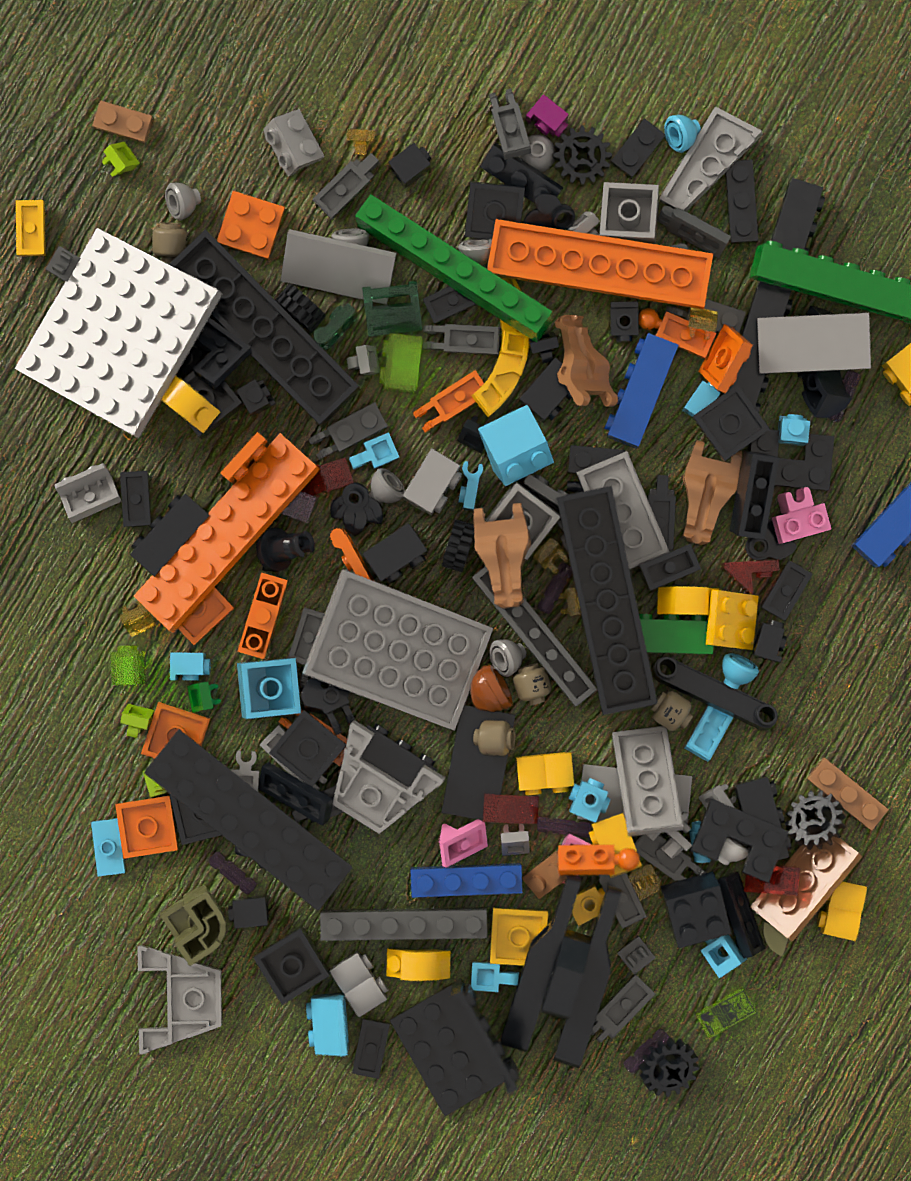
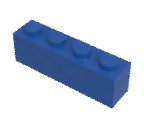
[604,333,678,449]
[851,482,911,568]
[411,863,522,897]

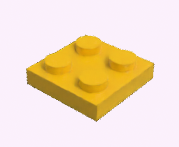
[706,590,759,650]
[490,907,548,966]

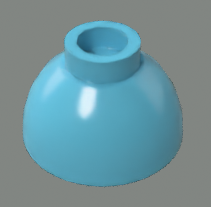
[664,115,701,153]
[722,653,759,689]

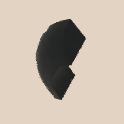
[797,305,852,418]

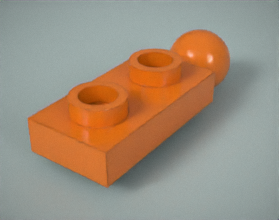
[638,308,716,359]
[558,844,640,875]

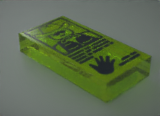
[695,987,757,1039]

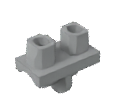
[646,811,692,858]

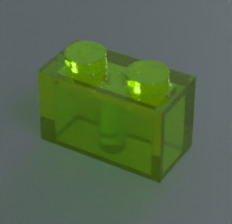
[379,333,423,394]
[110,645,146,685]

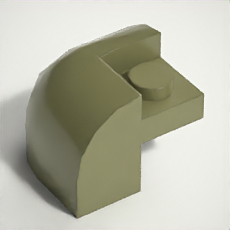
[160,886,226,966]

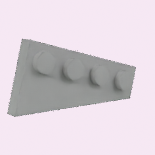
[659,106,763,212]

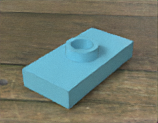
[685,706,733,762]
[91,818,126,876]

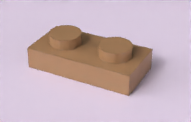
[92,100,153,144]
[522,850,567,899]

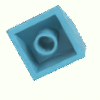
[478,405,554,487]
[237,658,301,719]
[306,993,349,1056]

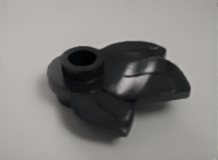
[522,194,575,230]
[330,483,384,536]
[745,518,797,560]

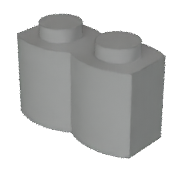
[329,951,389,1017]

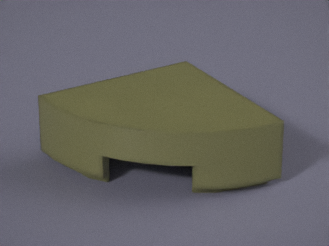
[762,921,788,957]

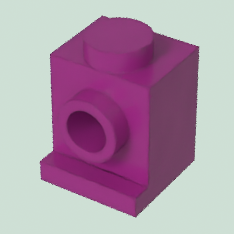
[525,94,569,138]

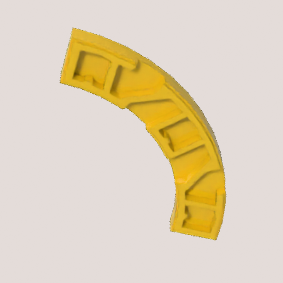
[472,277,530,417]

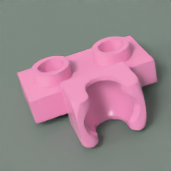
[772,487,831,544]

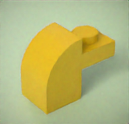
[161,376,220,433]
[657,587,720,616]
[386,948,450,981]

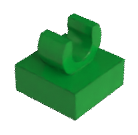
[187,681,221,713]

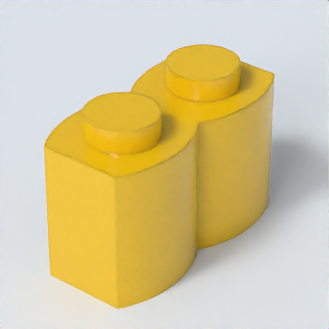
[516,752,574,795]
[817,881,867,941]

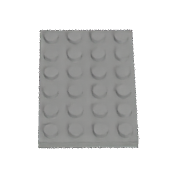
[302,569,493,731]

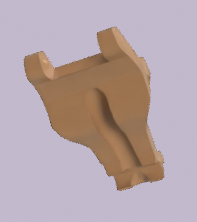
[554,315,618,407]
[683,440,742,545]
[474,503,531,609]

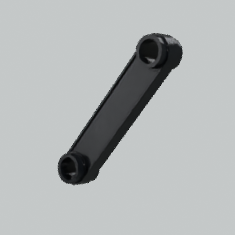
[652,657,778,731]

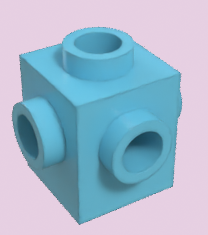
[569,778,611,823]

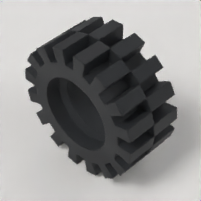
[275,284,326,333]
[441,519,475,572]

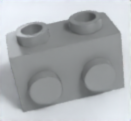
[263,109,325,176]
[54,463,122,523]

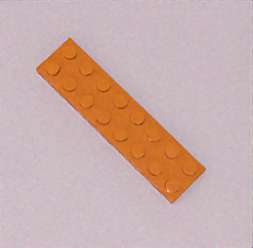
[487,219,713,309]
[134,433,320,633]

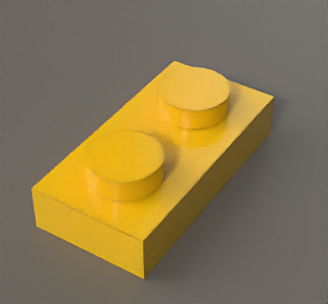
[16,200,46,257]

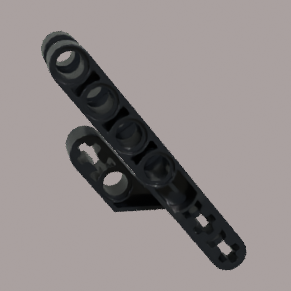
[500,875,622,1068]

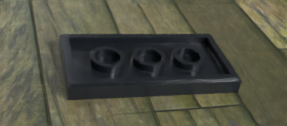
[441,705,515,823]

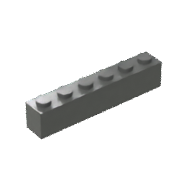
[472,566,597,707]
[320,907,487,941]

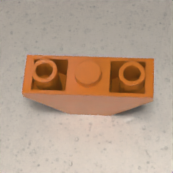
[237,572,288,659]

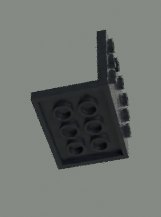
[390,978,520,1116]

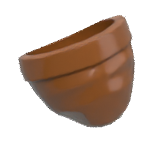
[470,665,513,712]

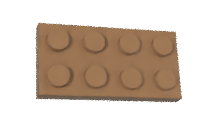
[750,836,863,942]

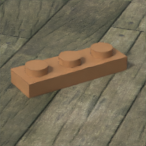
[806,757,889,831]

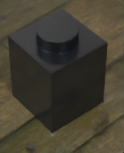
[388,143,432,189]
[228,895,270,928]

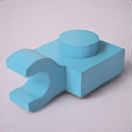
[349,432,400,470]
[459,461,483,511]
[471,961,519,992]

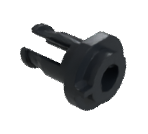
[256,528,315,572]

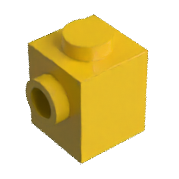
[571,884,605,926]

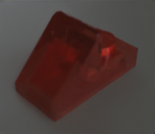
[300,457,354,501]
[721,560,779,595]

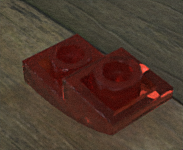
[483,794,539,824]
[744,866,800,896]

